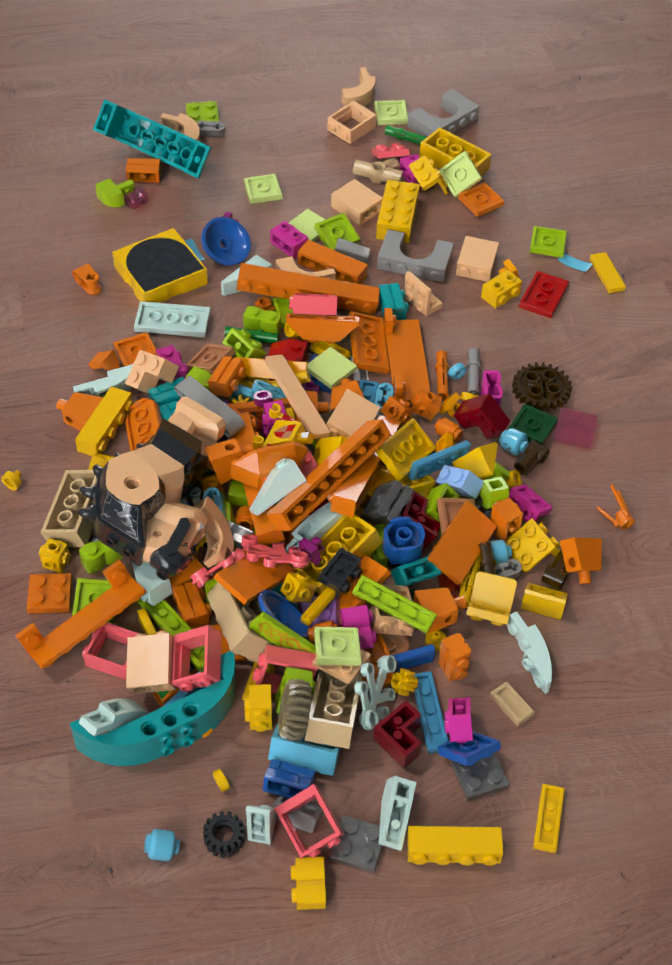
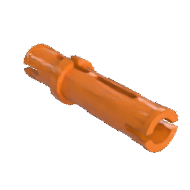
[435,350,449,400]

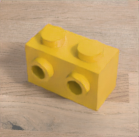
[481,269,522,309]
[244,684,272,732]

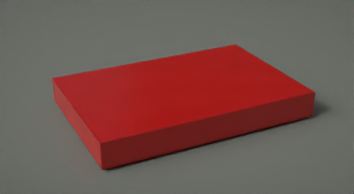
[518,271,569,318]

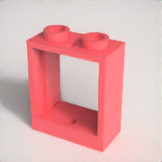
[289,293,337,315]
[82,623,139,680]
[171,625,221,692]
[253,645,317,694]
[274,784,345,858]

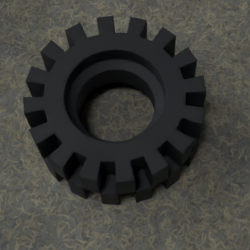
[203,811,245,858]

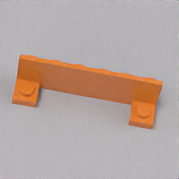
[384,308,430,402]
[15,560,146,669]

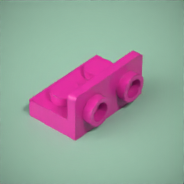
[509,484,553,523]

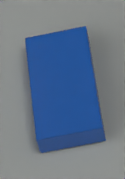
[393,644,435,672]

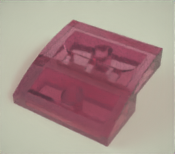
[553,407,598,449]

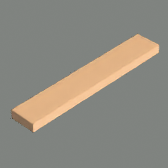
[265,355,331,439]

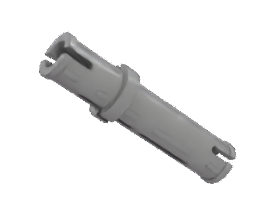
[466,348,481,396]

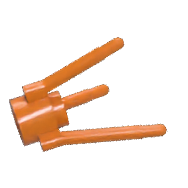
[596,485,635,530]

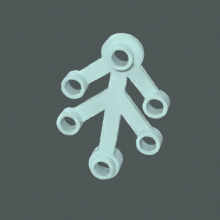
[355,655,396,730]

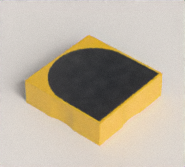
[112,228,208,303]

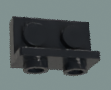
[318,548,363,599]

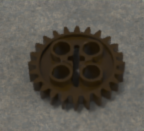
[512,362,572,412]

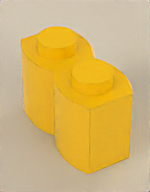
[291,857,326,910]

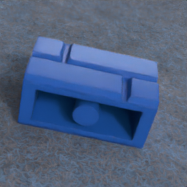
[263,759,315,799]

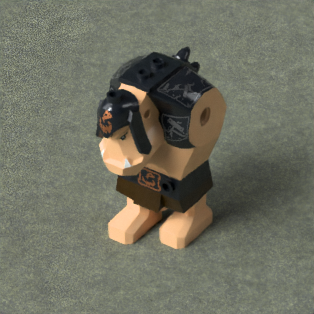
[78,396,226,580]

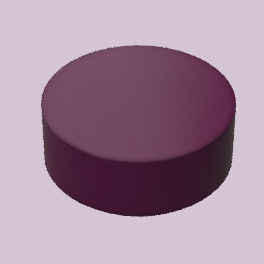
[253,390,273,407]

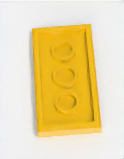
[375,418,436,481]

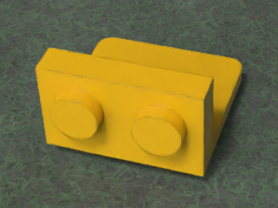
[408,155,448,195]
[505,519,561,572]
[466,571,517,626]

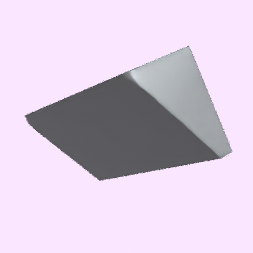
[334,238,370,263]
[273,796,323,833]

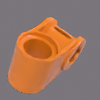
[72,263,102,295]

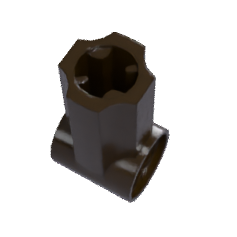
[514,440,550,476]
[541,551,568,590]

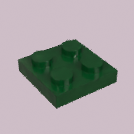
[508,404,558,445]

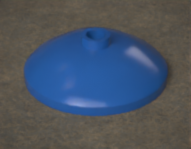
[201,217,251,266]
[258,589,310,639]

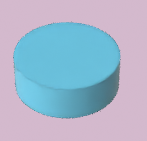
[448,363,467,380]

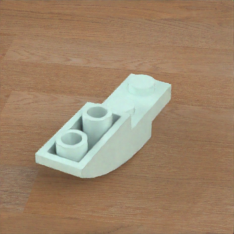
[73,364,133,398]
[285,502,343,553]
[507,612,552,694]
[79,698,149,736]

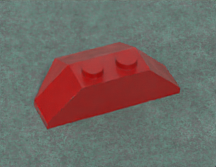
[268,339,311,381]

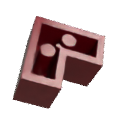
[453,393,510,439]
[400,491,440,549]
[373,700,422,768]

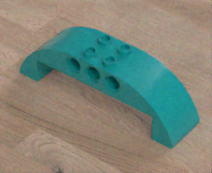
[93,99,212,179]
[69,651,236,766]

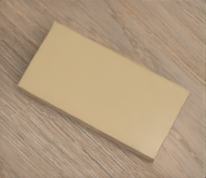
[490,681,535,727]

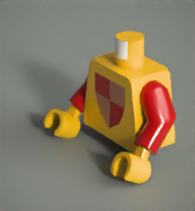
[252,403,314,450]

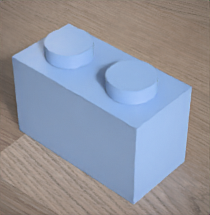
[436,465,483,499]

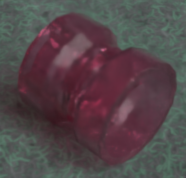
[125,187,148,209]

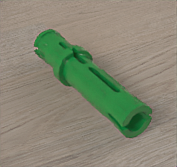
[385,125,427,145]
[224,326,279,344]

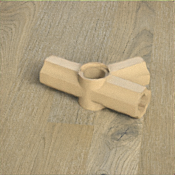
[353,157,403,184]

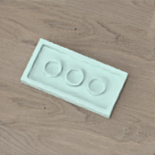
[134,301,210,338]

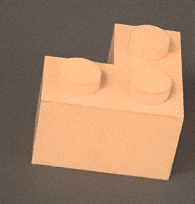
[125,350,179,394]

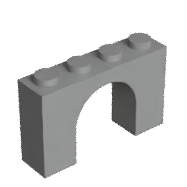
[408,89,479,137]
[377,229,454,283]

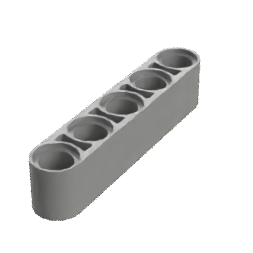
[174,376,245,438]

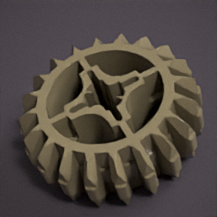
[278,679,312,741]

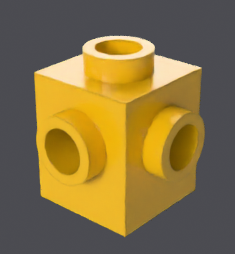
[39,538,70,573]
[280,571,318,603]

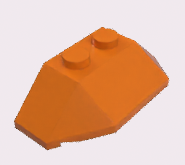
[286,313,359,344]
[230,442,308,488]

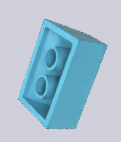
[268,724,342,776]

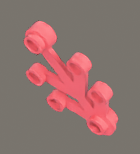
[241,535,310,568]
[190,548,247,589]

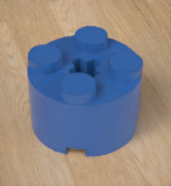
[382,517,425,565]

